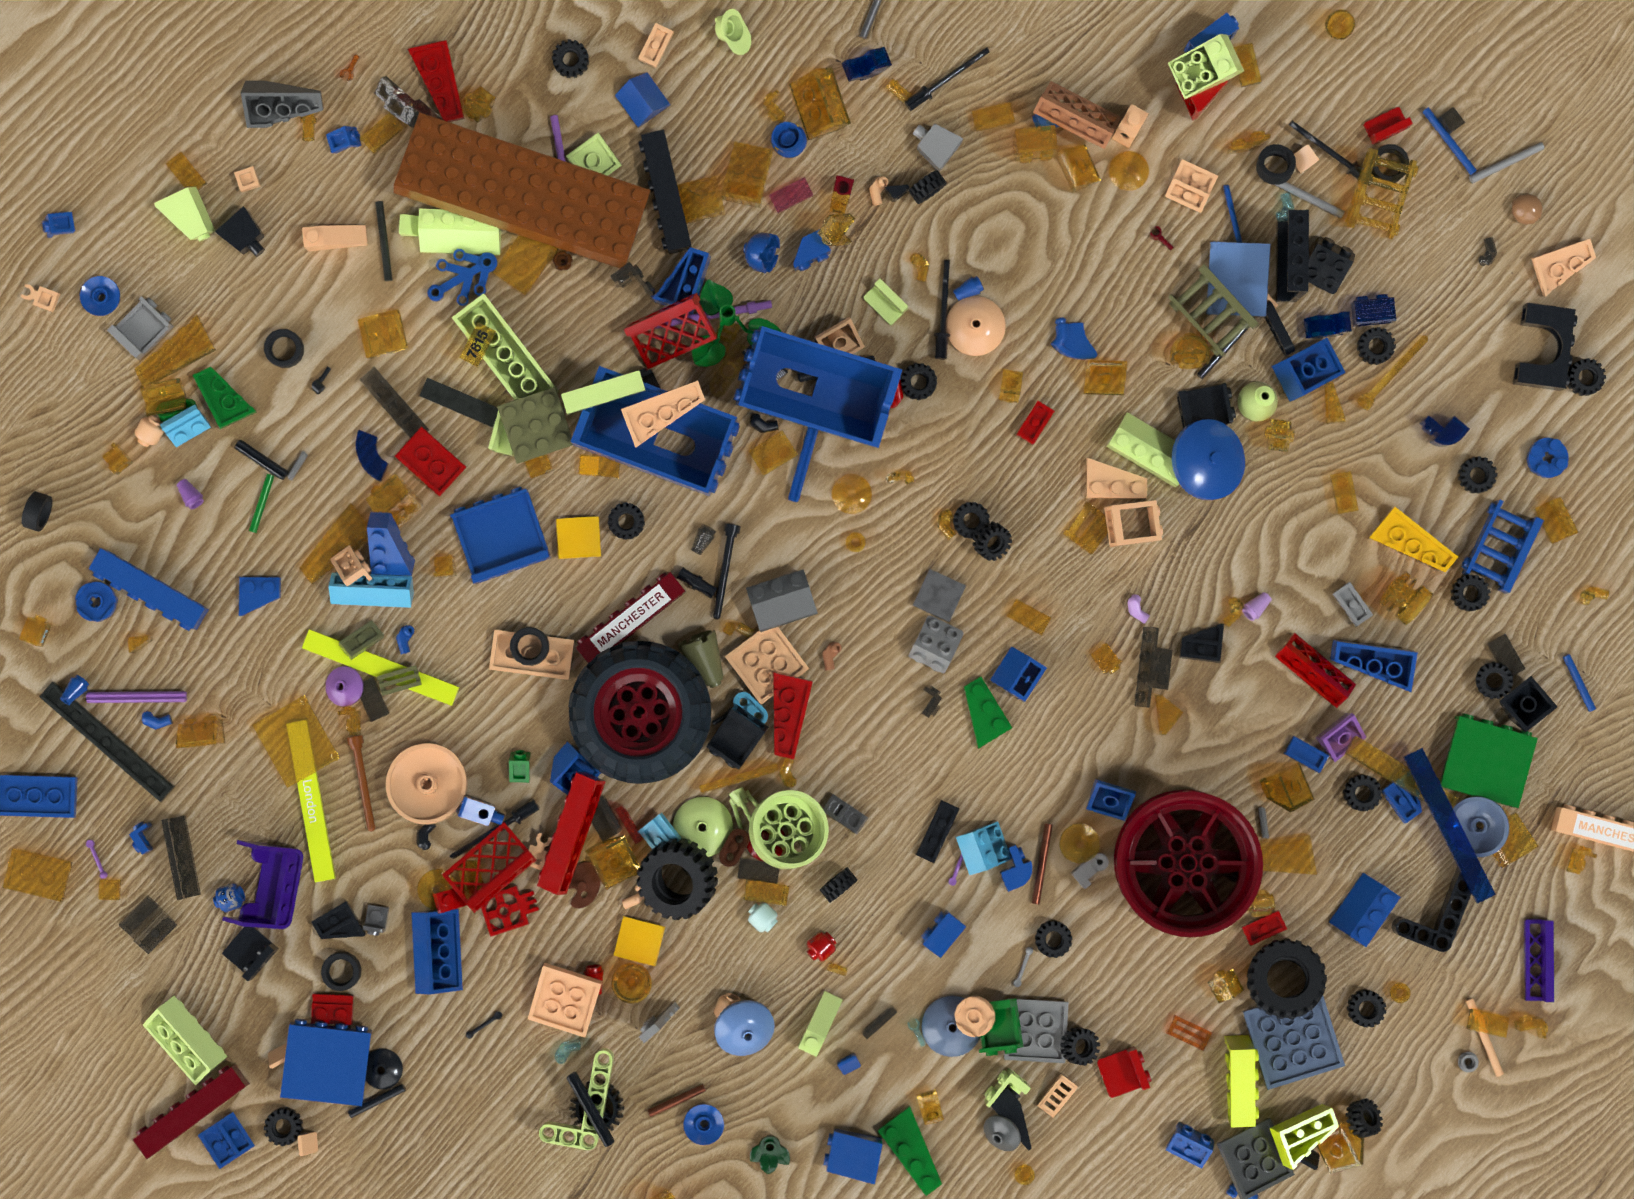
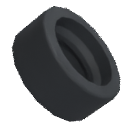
[1256,144,1296,185]
[1369,144,1409,184]
[264,329,304,368]
[21,491,53,532]
[510,627,550,666]
[321,952,362,991]

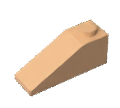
[302,225,368,252]

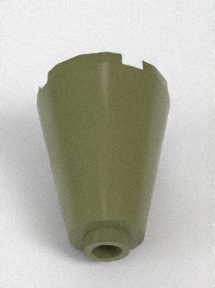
[677,630,724,688]

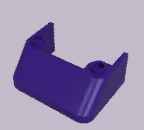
[222,840,303,929]

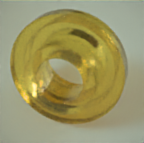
[846,532,866,552]
[1390,983,1411,1003]

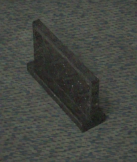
[161,816,201,900]

